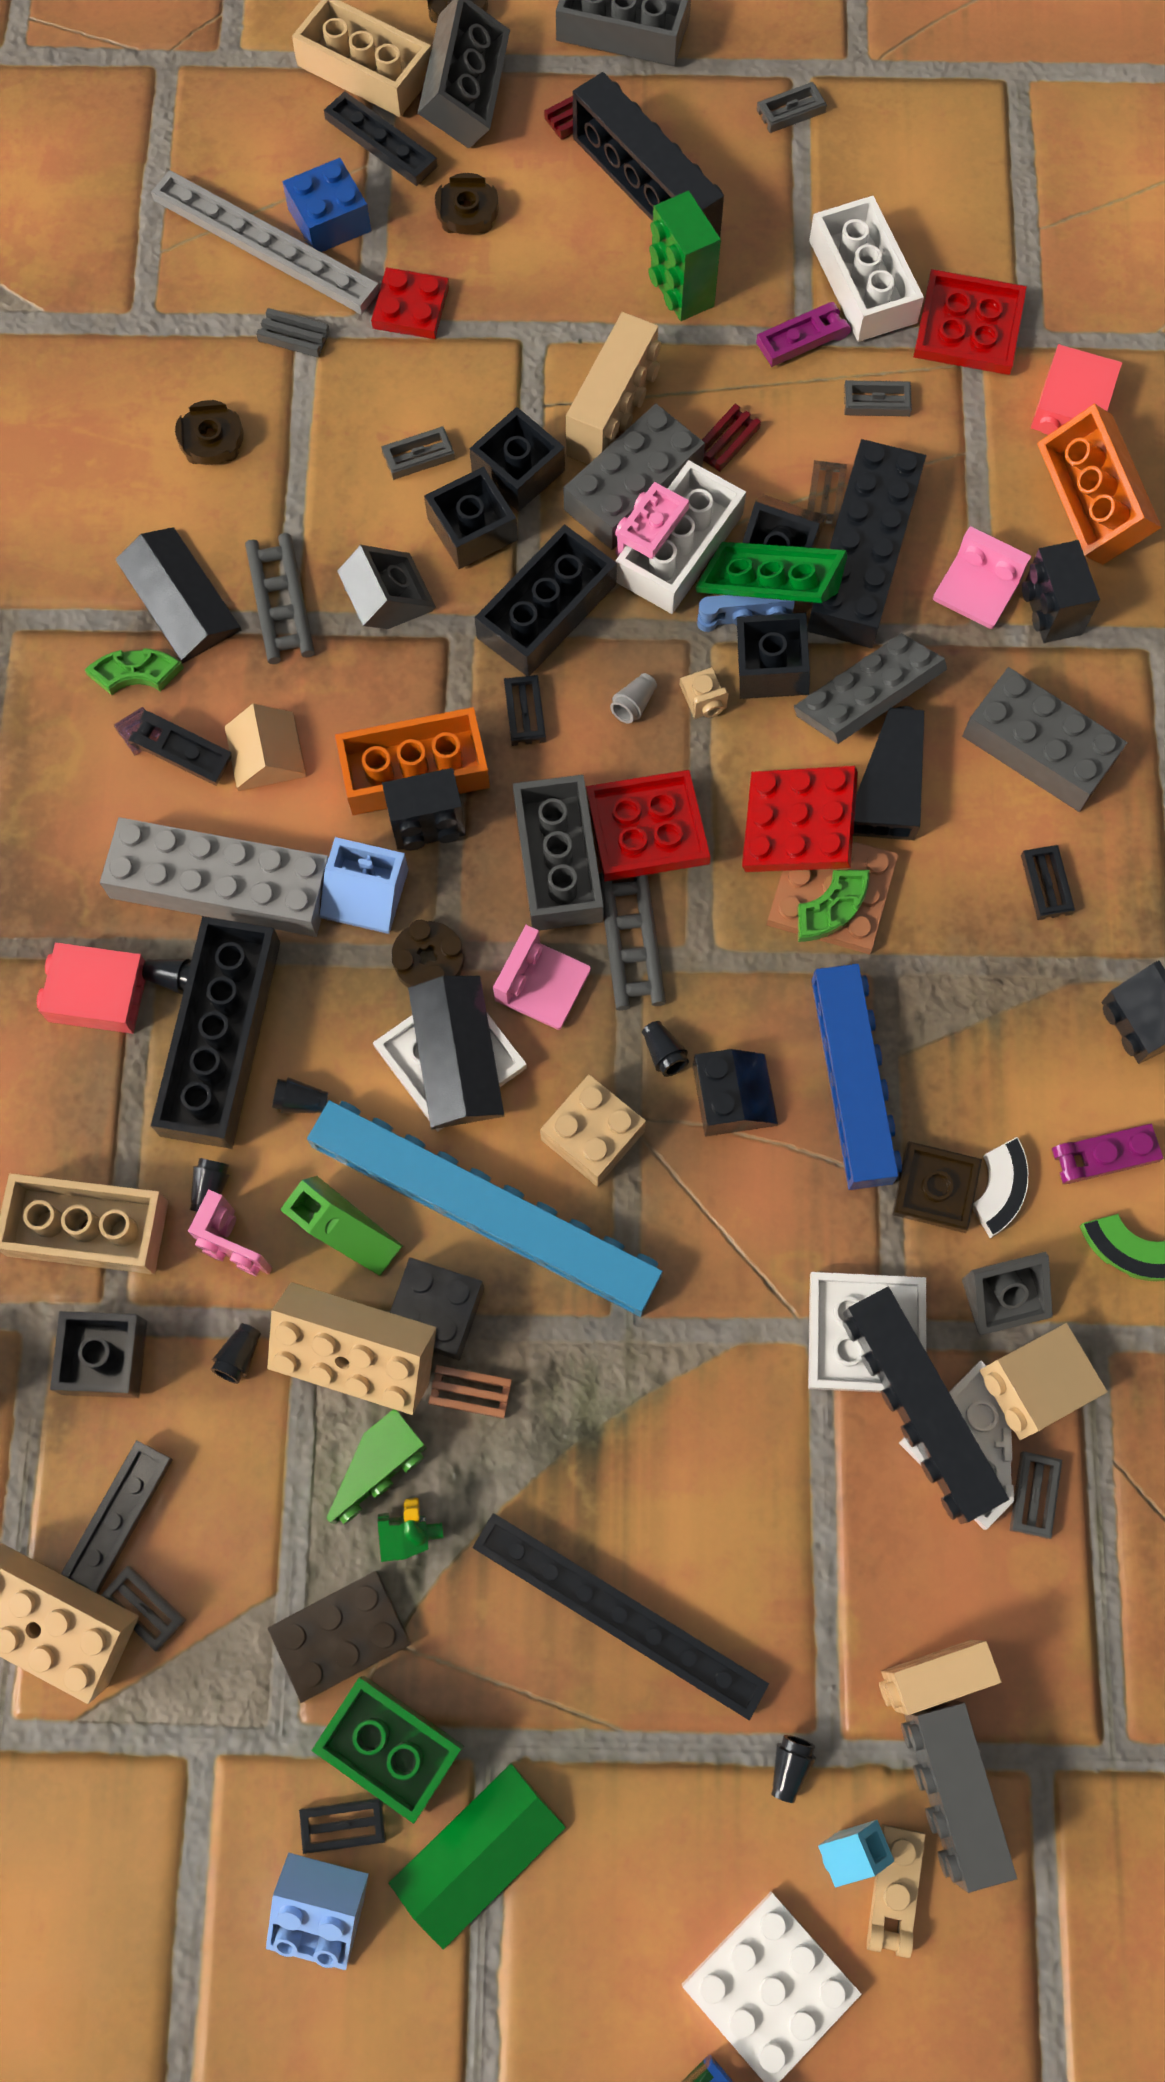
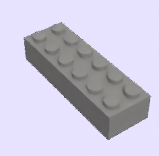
[100,817,328,937]

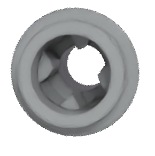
[610,673,657,724]

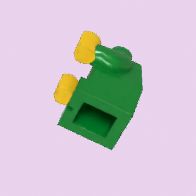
[377,1497,444,1562]

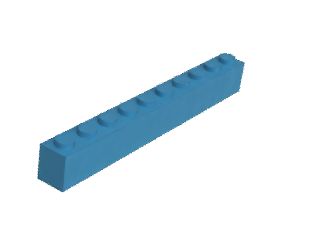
[307,1100,663,1317]

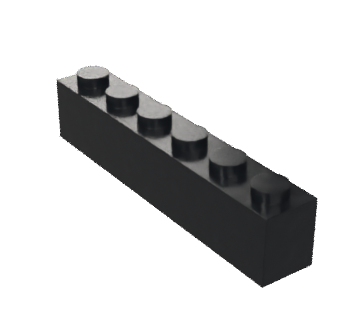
[842,1286,1010,1524]

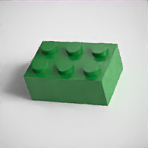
[648,191,721,321]
[311,1676,464,1824]

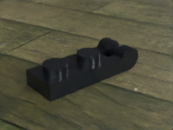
[127,710,232,786]

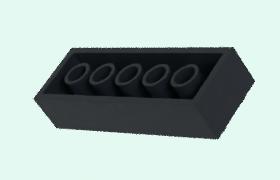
[573,72,724,237]
[807,439,926,648]
[151,916,280,1149]

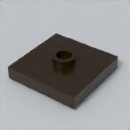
[892,1141,982,1233]

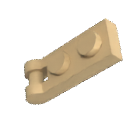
[867,1824,926,1958]

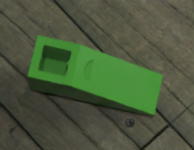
[280,1176,403,1276]
[327,1409,427,1525]

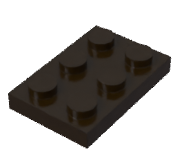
[268,1571,412,1703]

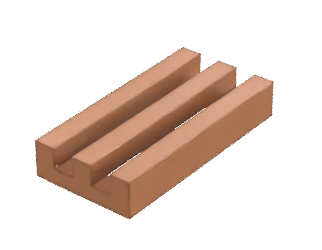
[428,1365,512,1419]

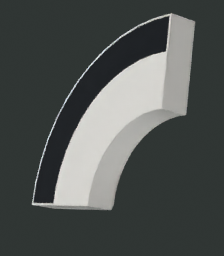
[972,1137,1029,1238]

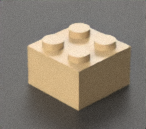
[540,1074,646,1187]

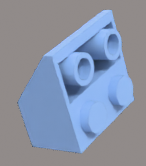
[320,837,409,934]
[266,1853,369,1970]

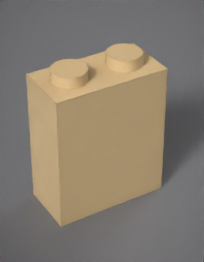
[979,1323,1108,1440]
[879,1640,1002,1715]

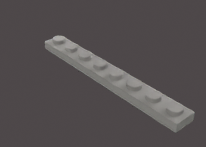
[151,170,379,315]

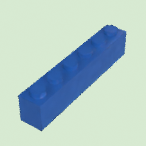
[811,964,902,1190]

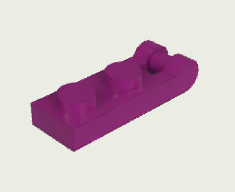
[756,302,851,367]
[1052,1123,1164,1184]

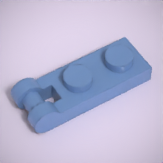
[697,595,795,632]

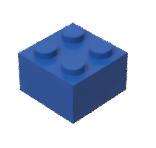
[282,158,371,252]

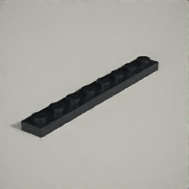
[472,1513,769,1721]

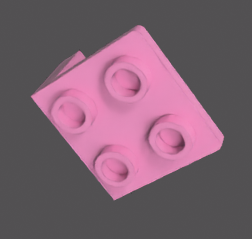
[615,482,689,559]
[933,526,1032,629]
[493,925,591,1030]
[188,1189,272,1276]

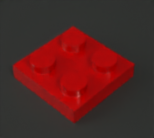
[371,267,449,339]

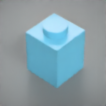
[818,1820,894,1888]

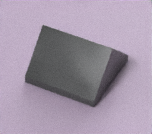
[961,1252,1053,1335]

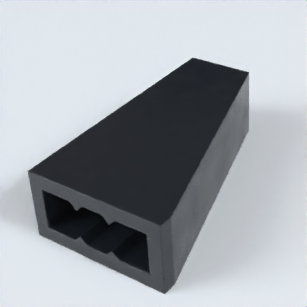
[853,706,925,841]

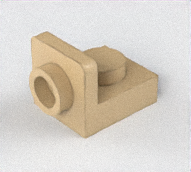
[679,667,729,719]

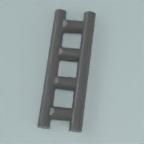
[245,533,315,664]
[599,872,666,1011]

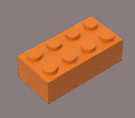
[1037,403,1162,565]
[335,707,490,816]

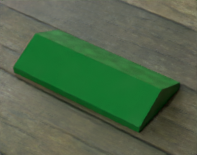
[695,542,848,603]
[388,1763,566,1950]

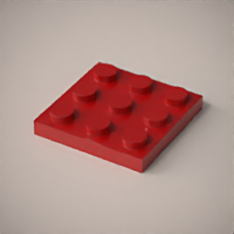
[913,269,1027,375]
[742,766,858,872]
[586,770,710,882]

